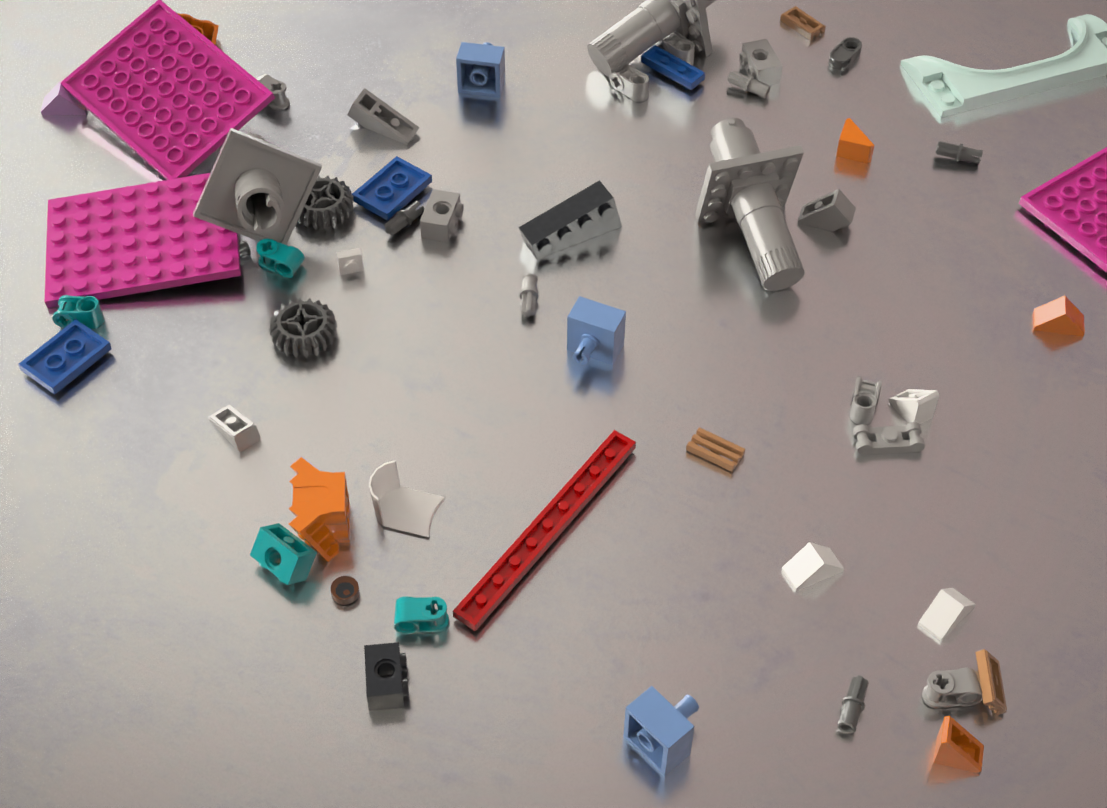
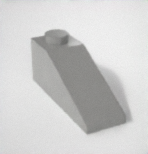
[347,88,420,145]

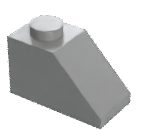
[798,189,856,232]

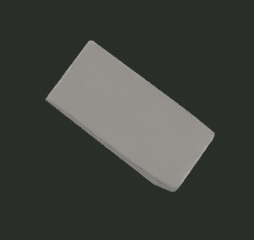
[208,405,261,452]

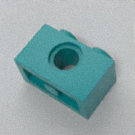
[250,523,317,585]

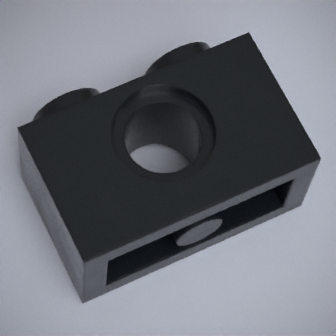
[364,642,409,711]

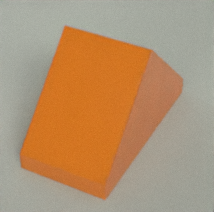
[836,118,875,163]
[1033,296,1085,337]
[934,716,984,773]

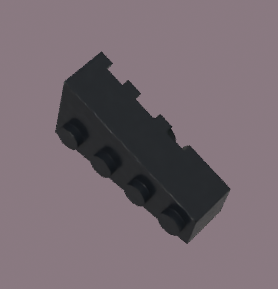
[519,180,622,259]

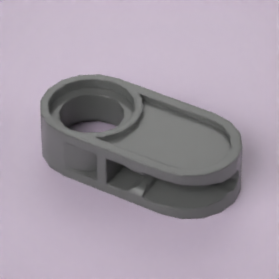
[829,37,862,70]

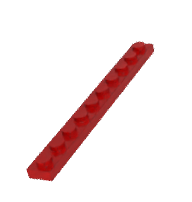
[453,430,636,631]

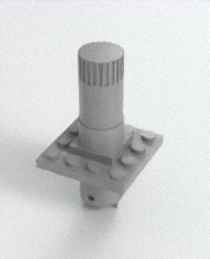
[587,0,716,77]
[695,118,805,291]
[193,128,322,245]

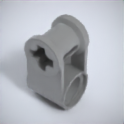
[656,31,695,66]
[609,64,649,102]
[257,74,290,111]
[850,376,883,425]
[922,667,983,709]

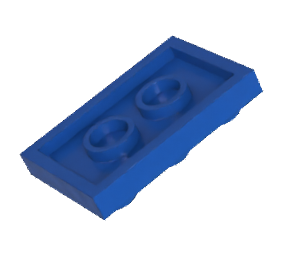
[352,156,432,221]
[18,319,112,395]

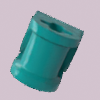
[256,238,305,278]
[52,295,105,329]
[394,596,450,634]

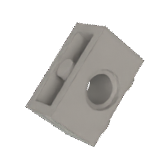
[739,39,783,85]
[420,189,464,243]

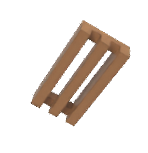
[780,6,826,41]
[686,427,745,472]
[975,649,1007,715]

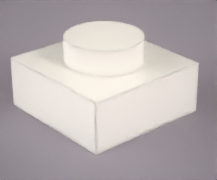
[336,248,364,275]

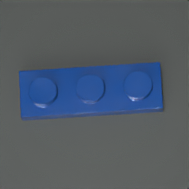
[641,45,705,90]

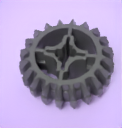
[298,176,354,231]
[269,298,337,359]

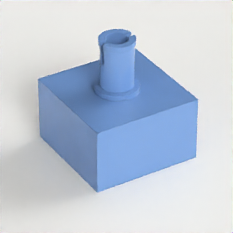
[456,42,505,98]
[567,296,626,365]
[623,686,699,776]

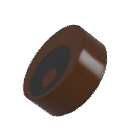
[331,576,359,605]

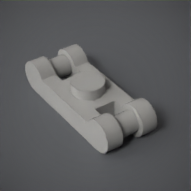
[853,422,925,455]

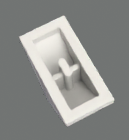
[888,389,939,424]
[782,542,844,591]
[918,588,976,642]

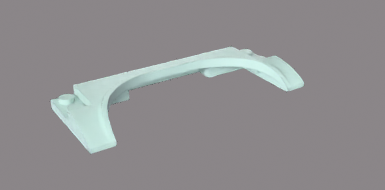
[900,14,1107,118]

